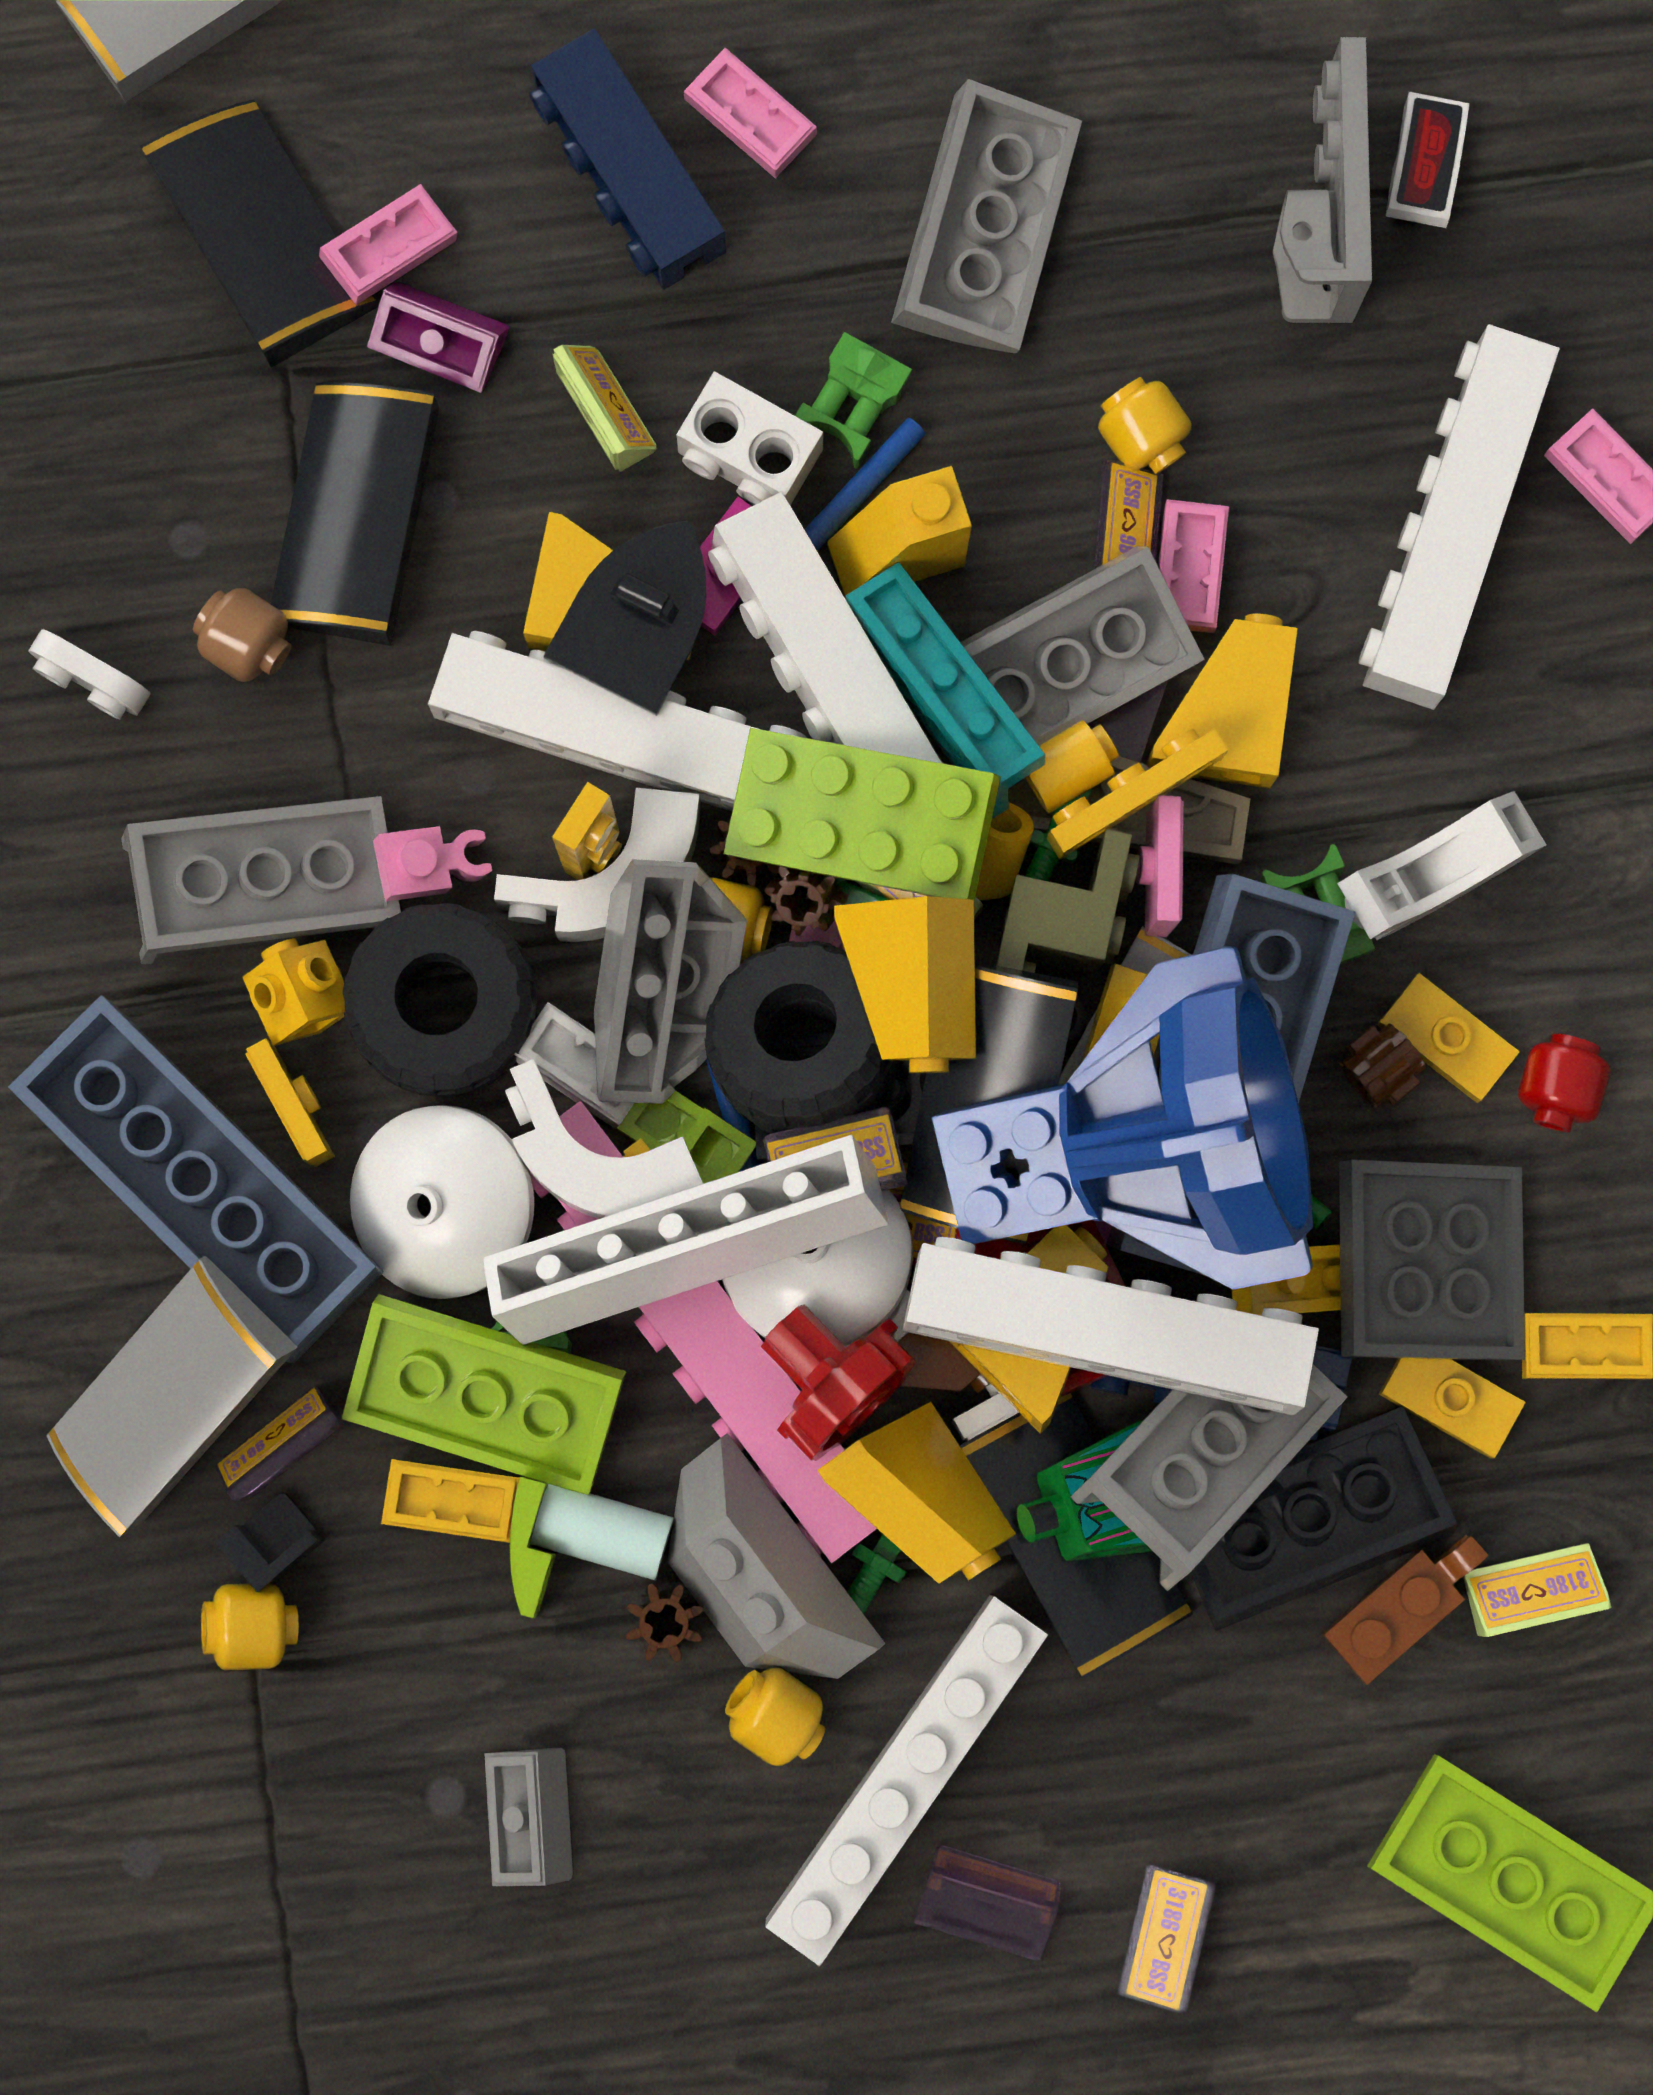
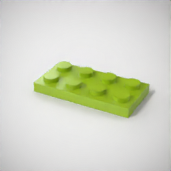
[723,728,1001,901]
[342,1294,626,1495]
[1367,1754,1653,2012]

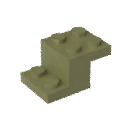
[994,829,1139,979]

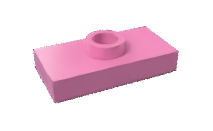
[684,48,817,179]
[319,184,458,305]
[1544,408,1653,544]
[1158,499,1229,633]
[1136,795,1184,937]

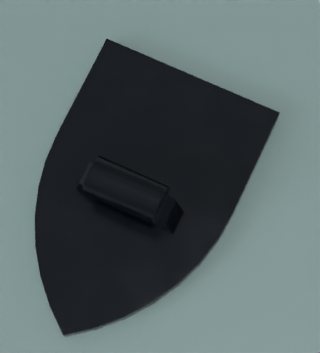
[543,520,706,716]

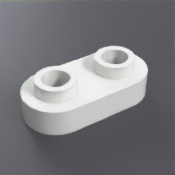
[28,629,151,720]

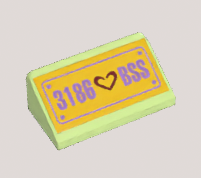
[552,345,657,472]
[1463,1543,1612,1637]

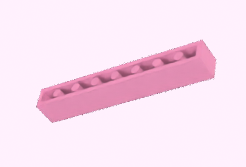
[528,1100,877,1563]

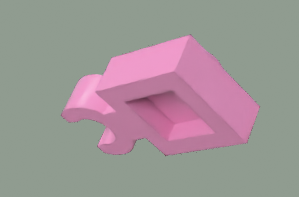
[373,826,492,902]

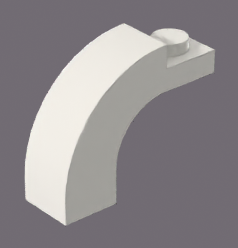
[494,788,701,942]
[1337,791,1546,940]
[505,1059,703,1219]

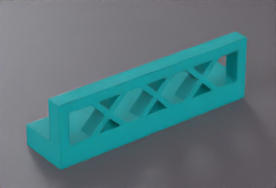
[846,562,1045,819]

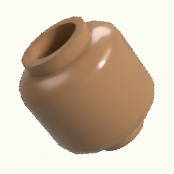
[193,588,292,682]

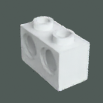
[676,371,823,505]

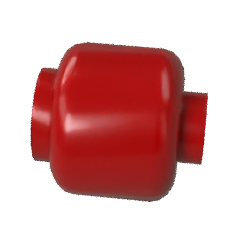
[1518,1034,1611,1133]

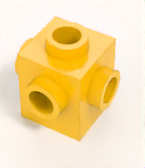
[242,938,345,1046]

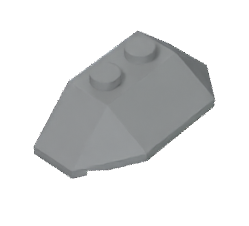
[594,859,747,1104]
[667,1433,885,1679]

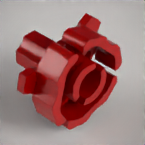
[761,1304,916,1461]

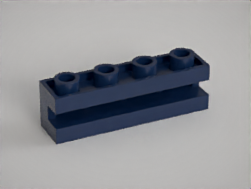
[529,28,726,290]

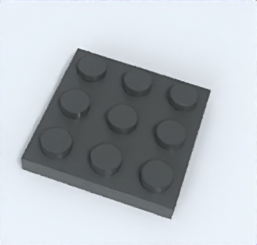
[1339,1160,1525,1361]

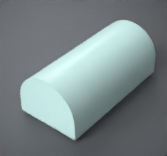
[531,1484,674,1581]

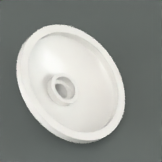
[350,1105,534,1299]
[722,1181,913,1346]

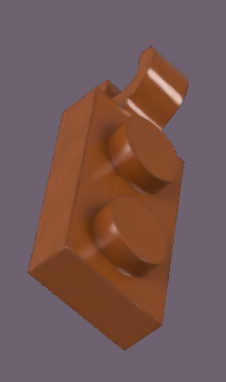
[1321,1534,1489,1685]

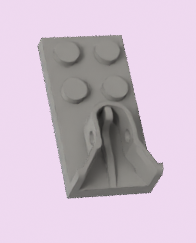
[1272,37,1372,323]
[121,796,401,964]
[1071,1364,1347,1591]

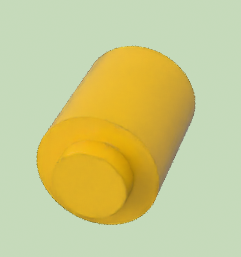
[1025,720,1119,814]
[975,802,1034,901]

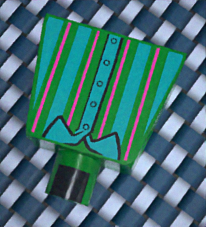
[1017,1420,1152,1561]

